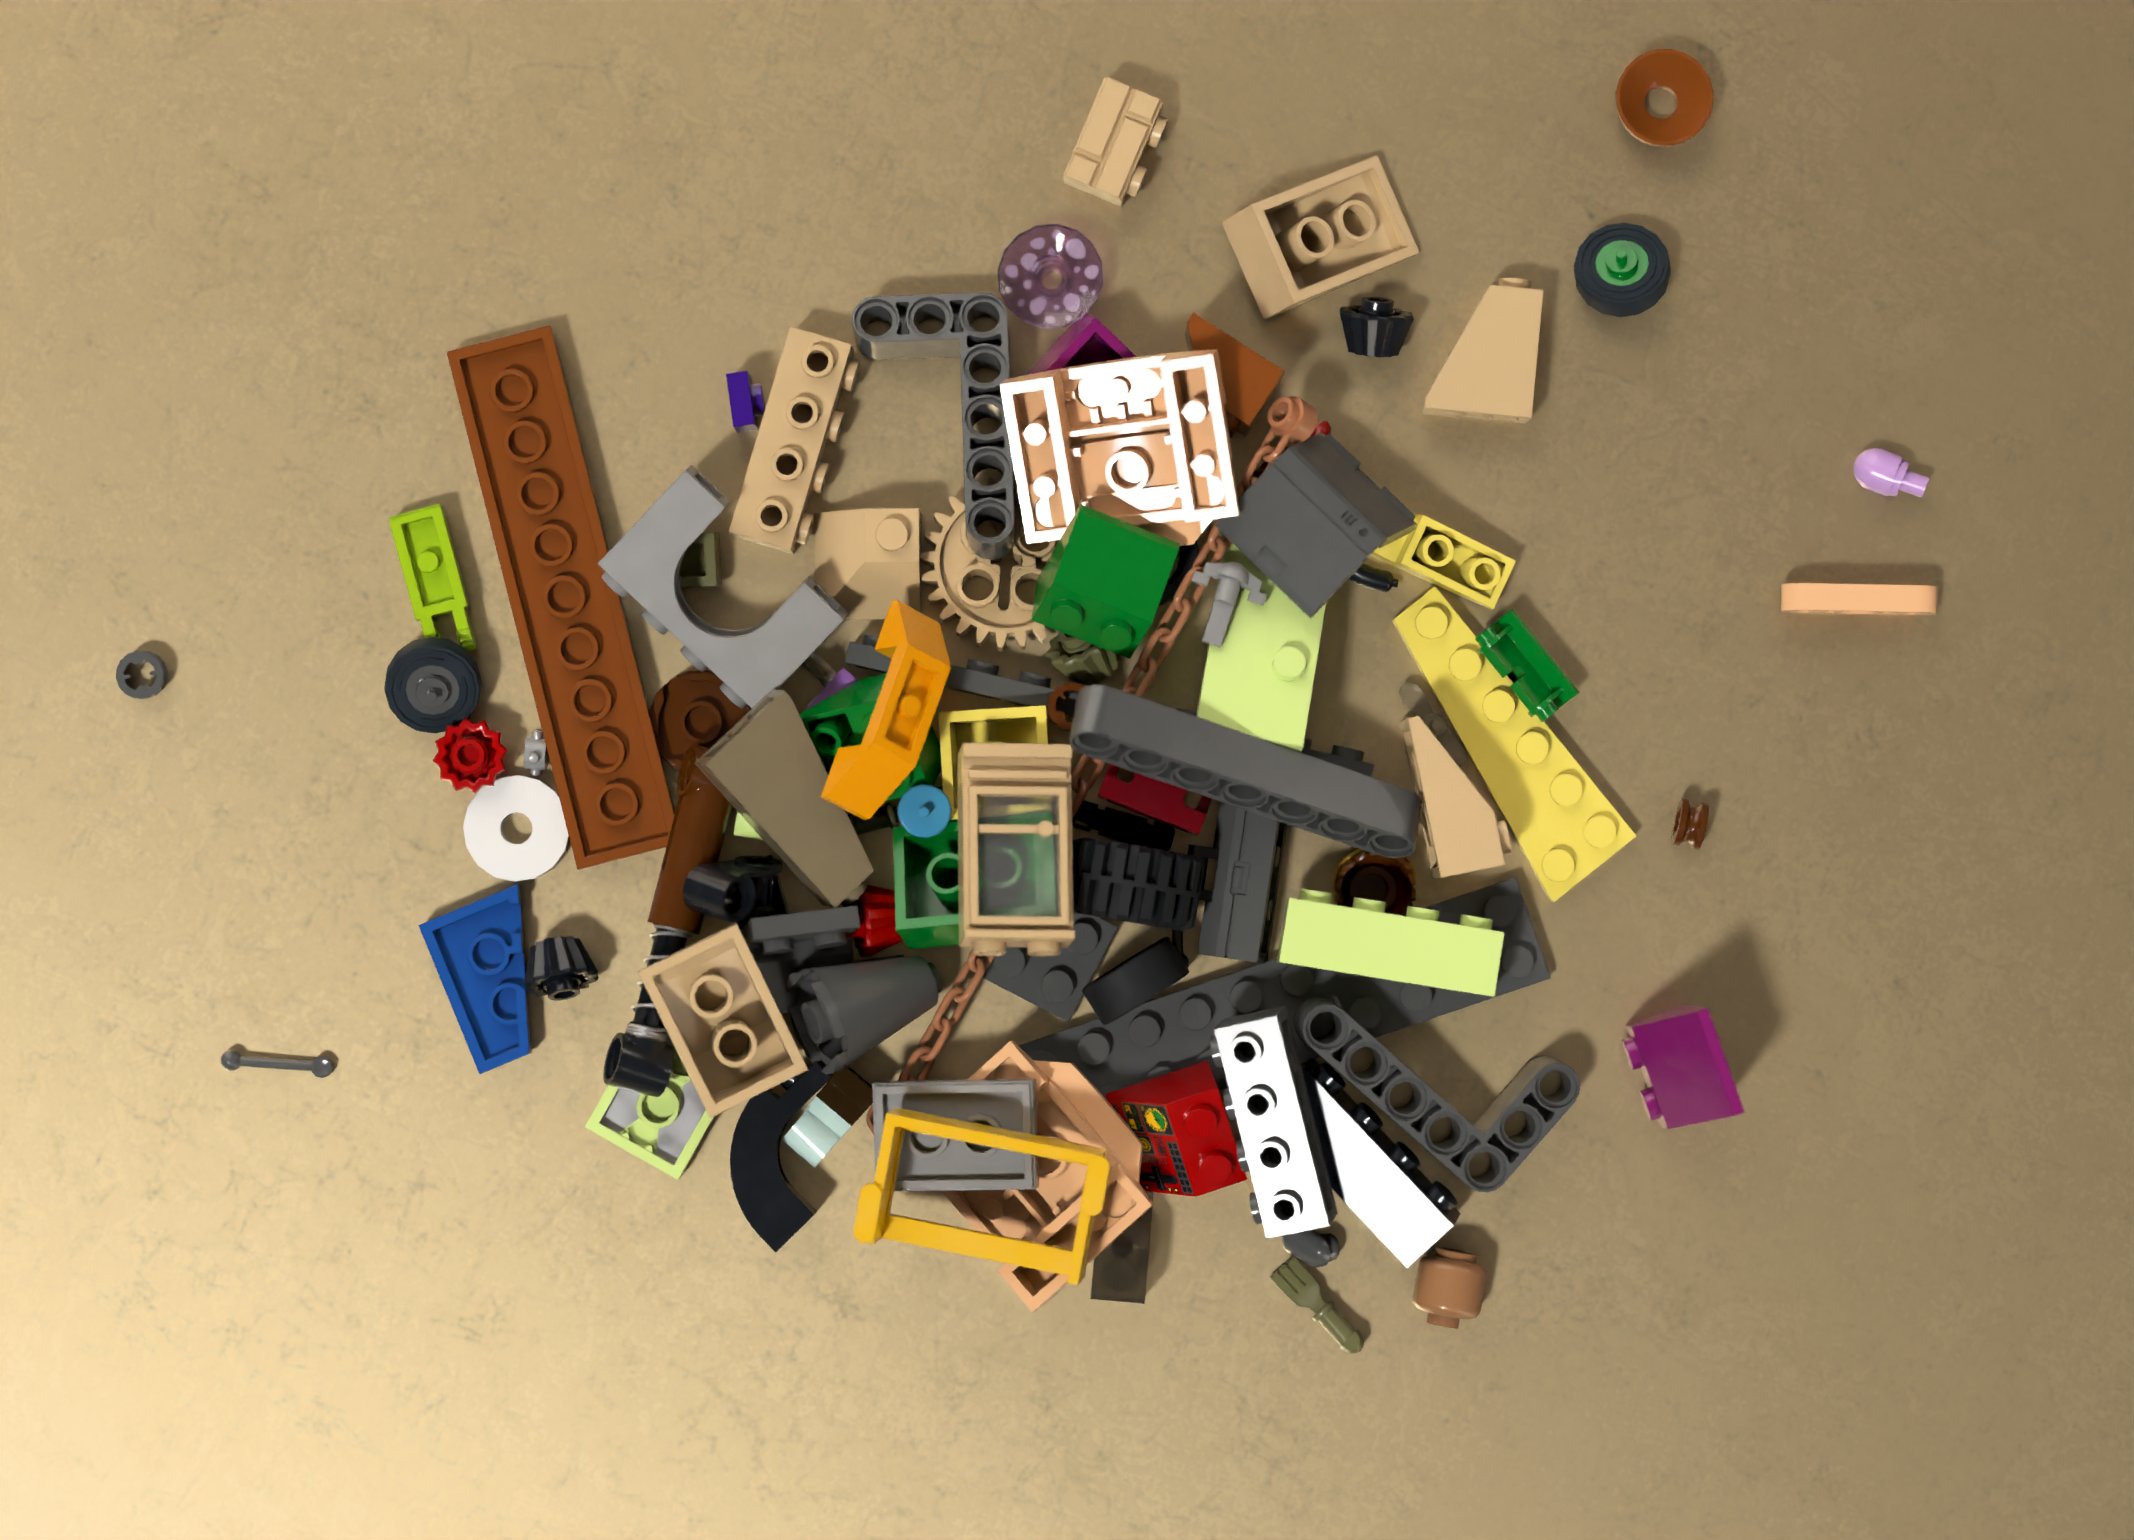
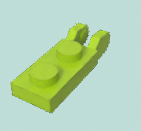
[388,503,477,652]

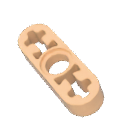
[1781,583,1937,615]

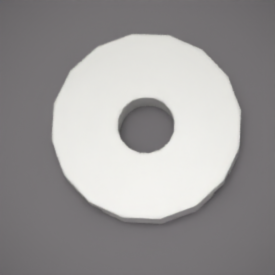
[463,775,570,882]

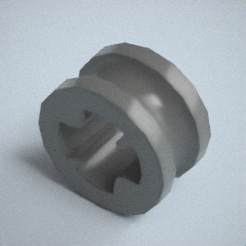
[116,651,168,699]

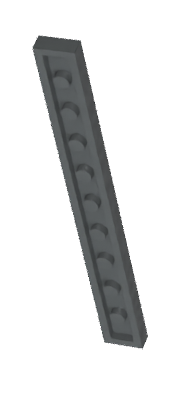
[845,635,1374,777]

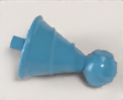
[898,784,951,838]

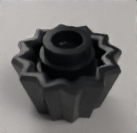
[1339,297,1414,358]
[524,936,599,1001]

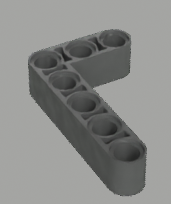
[852,292,1015,560]
[1293,997,1580,1193]

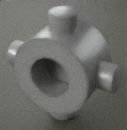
[524,730,549,777]

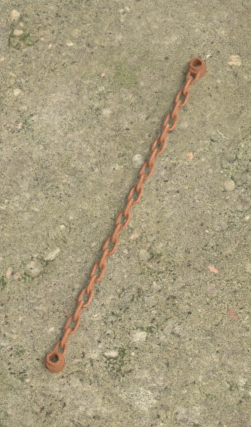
[866,396,1318,1135]

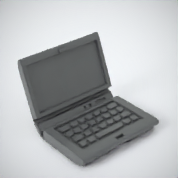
[1215,433,1418,618]

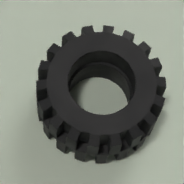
[1072,837,1205,931]

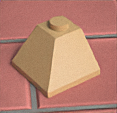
[814,508,921,620]

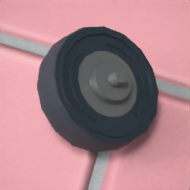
[384,637,482,734]

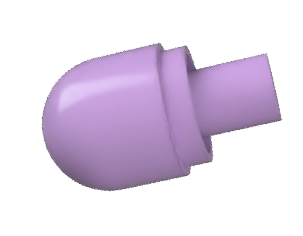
[1853,448,1929,498]

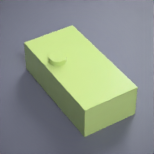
[1196,543,1326,752]

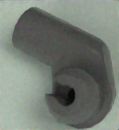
[1281,1230,1340,1267]

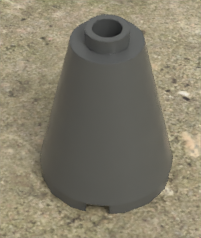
[786,955,942,1075]

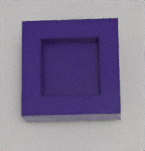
[726,371,765,433]

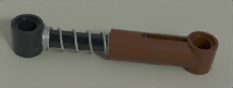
[603,744,734,1097]

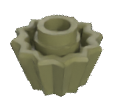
[1046,631,1121,686]

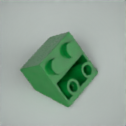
[799,673,942,801]

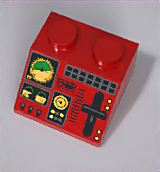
[1105,1060,1247,1197]

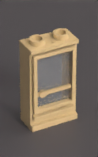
[957,743,1075,956]

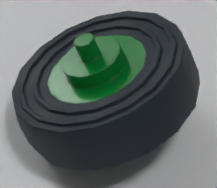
[1574,223,1671,317]

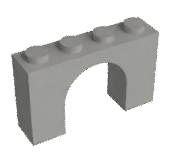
[598,465,848,708]

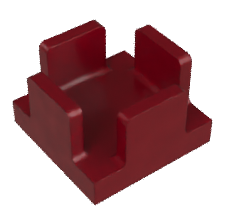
[1097,764,1212,836]

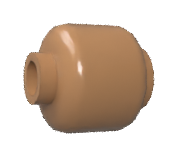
[1412,1247,1487,1329]

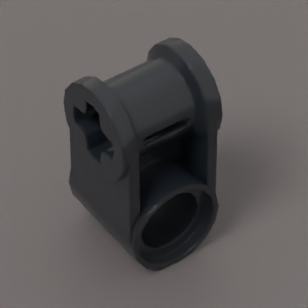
[683,855,783,923]

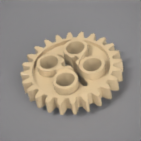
[920,477,1059,652]

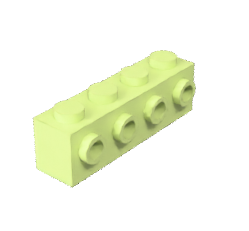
[1277,889,1505,997]

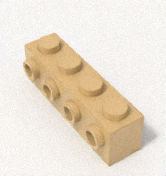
[729,326,860,554]

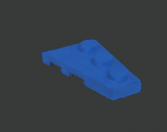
[418,884,532,1074]

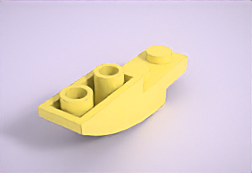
[1370,511,1516,609]

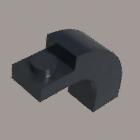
[730,1061,833,1253]

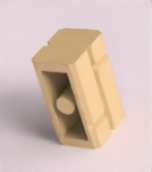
[1063,77,1169,206]

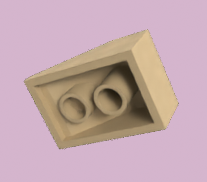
[1222,155,1420,320]
[1400,716,1511,879]
[638,923,808,1118]

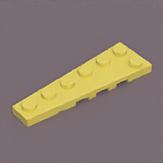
[1392,586,1636,902]

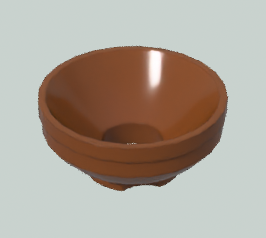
[1615,49,1713,147]

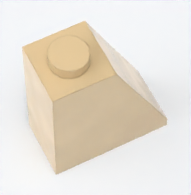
[1421,278,1544,424]

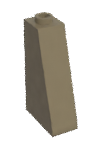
[694,690,874,908]

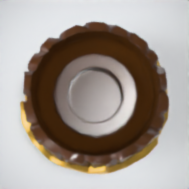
[1332,849,1417,916]

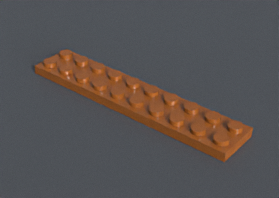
[447,325,675,870]

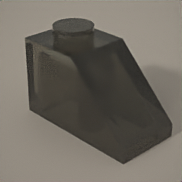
[1090,1191,1153,1304]

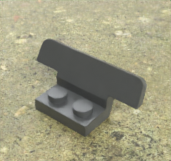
[741,906,904,1013]

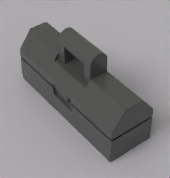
[1187,801,1287,964]

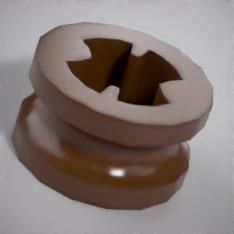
[1047,682,1085,732]
[1671,798,1709,850]

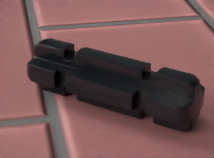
[1072,800,1175,851]

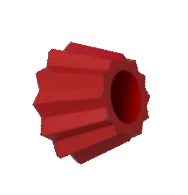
[432,718,508,794]
[846,885,903,957]

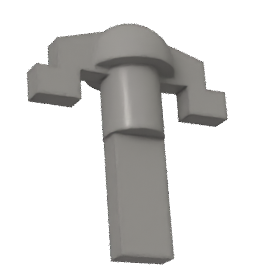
[1191,562,1267,648]

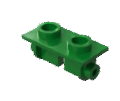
[1475,609,1579,722]

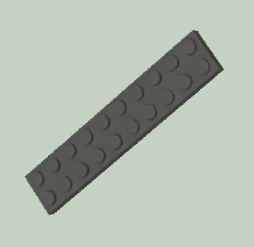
[1018,877,1551,1100]

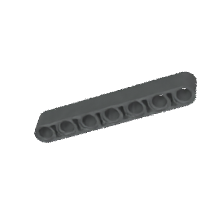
[1069,685,1421,858]

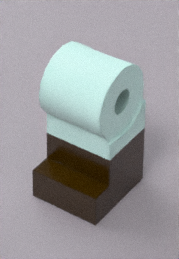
[782,1066,873,1168]

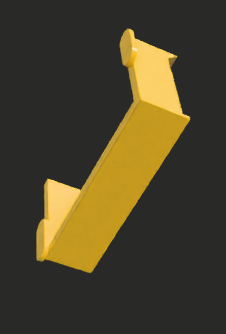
[853,1107,1110,1285]

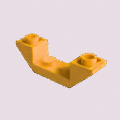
[821,600,951,820]

